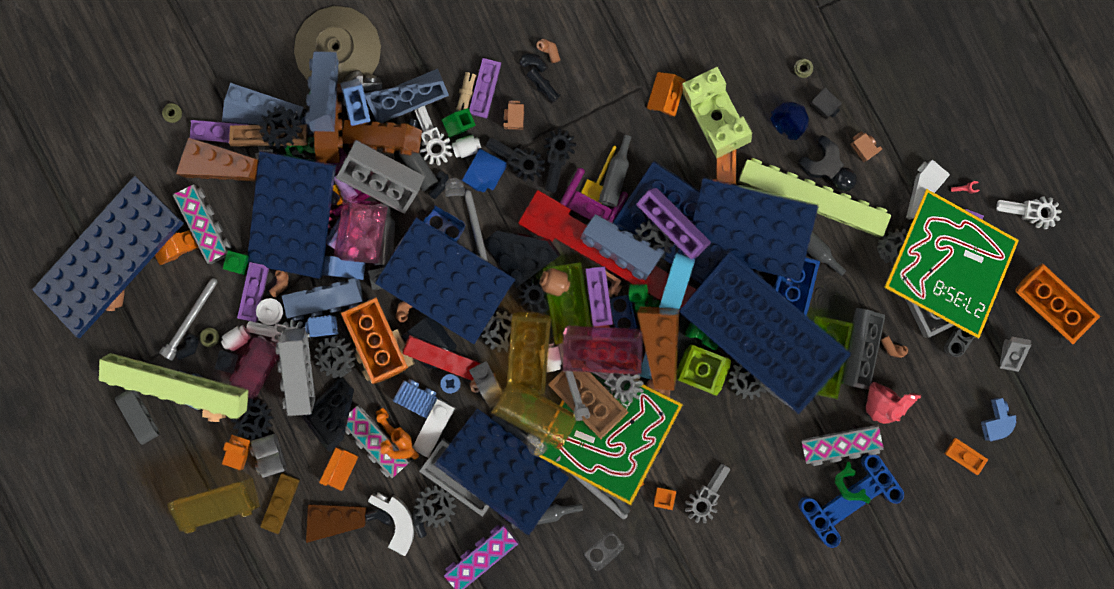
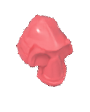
[866,382,921,424]

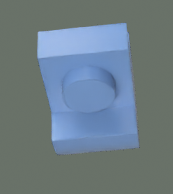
[322,256,366,280]
[981,398,1016,441]

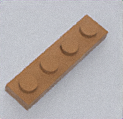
[229,125,308,146]

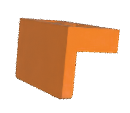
[647,72,686,116]
[319,447,358,491]

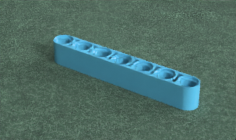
[639,253,695,379]

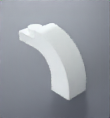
[368,492,415,556]

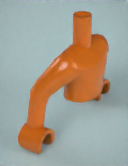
[376,408,419,459]

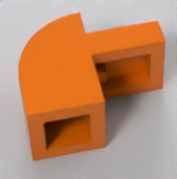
[155,230,199,265]
[222,435,251,470]

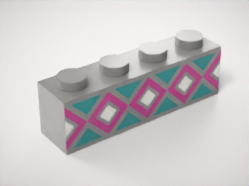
[173,184,231,264]
[345,405,411,478]
[802,425,883,466]

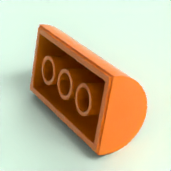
[1015,264,1101,344]
[341,298,408,384]

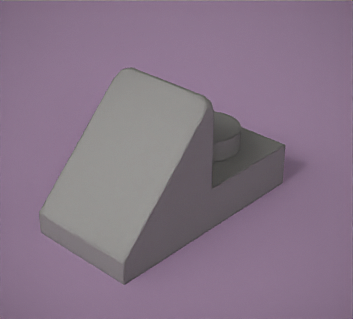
[1000,337,1031,372]

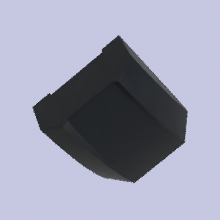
[401,316,457,369]

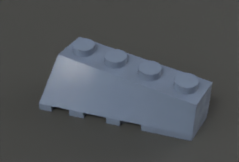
[306,52,339,132]
[364,69,449,123]
[222,83,307,125]
[580,214,664,280]
[282,278,364,321]

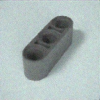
[944,327,975,357]
[115,390,160,445]

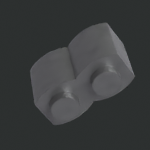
[250,434,287,478]

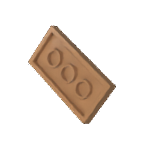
[548,358,629,439]

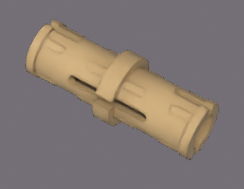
[456,72,477,111]

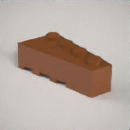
[314,82,343,163]
[342,120,422,156]
[176,138,258,181]
[638,306,679,390]

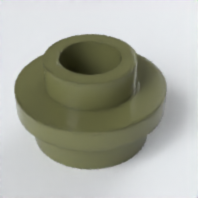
[794,59,813,78]
[162,104,182,123]
[200,328,219,347]

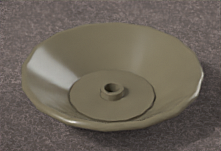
[294,6,381,84]

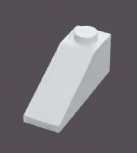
[906,160,950,220]
[413,398,456,458]

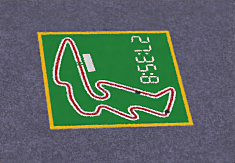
[885,189,1019,338]
[534,357,683,505]

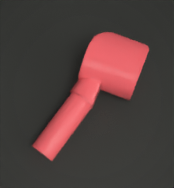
[950,181,979,193]

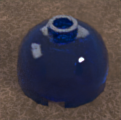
[770,101,809,140]

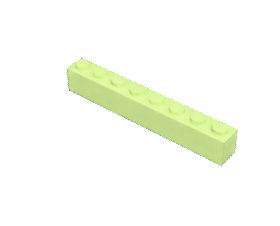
[737,158,891,238]
[99,353,248,419]

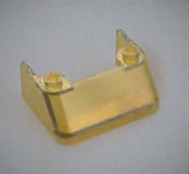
[167,477,260,534]

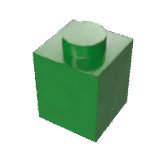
[442,108,476,137]
[223,251,249,275]

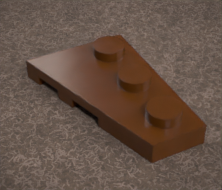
[306,504,366,543]

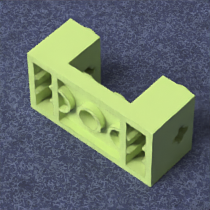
[683,67,752,159]

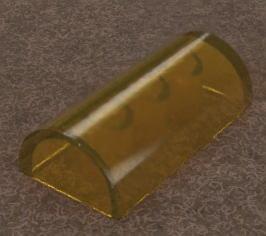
[506,312,551,394]
[491,379,576,449]

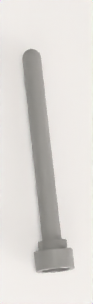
[464,190,488,262]
[159,278,217,360]
[554,333,590,421]
[555,456,628,519]

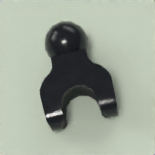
[797,135,857,192]

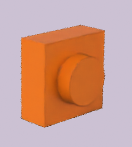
[653,487,676,510]

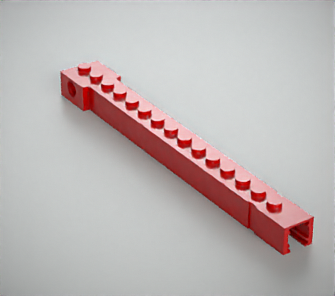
[518,190,697,314]

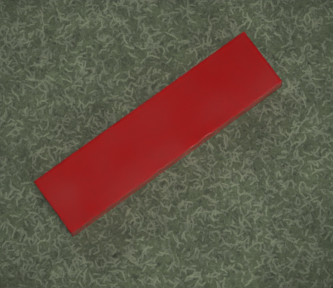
[402,335,480,381]

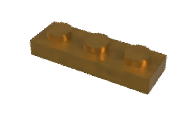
[260,473,300,534]

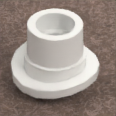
[256,298,283,325]

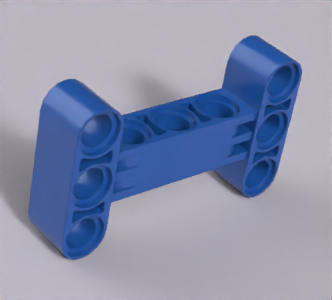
[799,453,904,548]

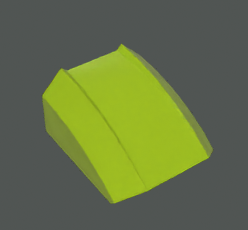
[677,345,731,396]

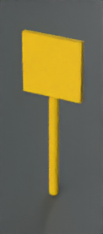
[581,146,617,204]

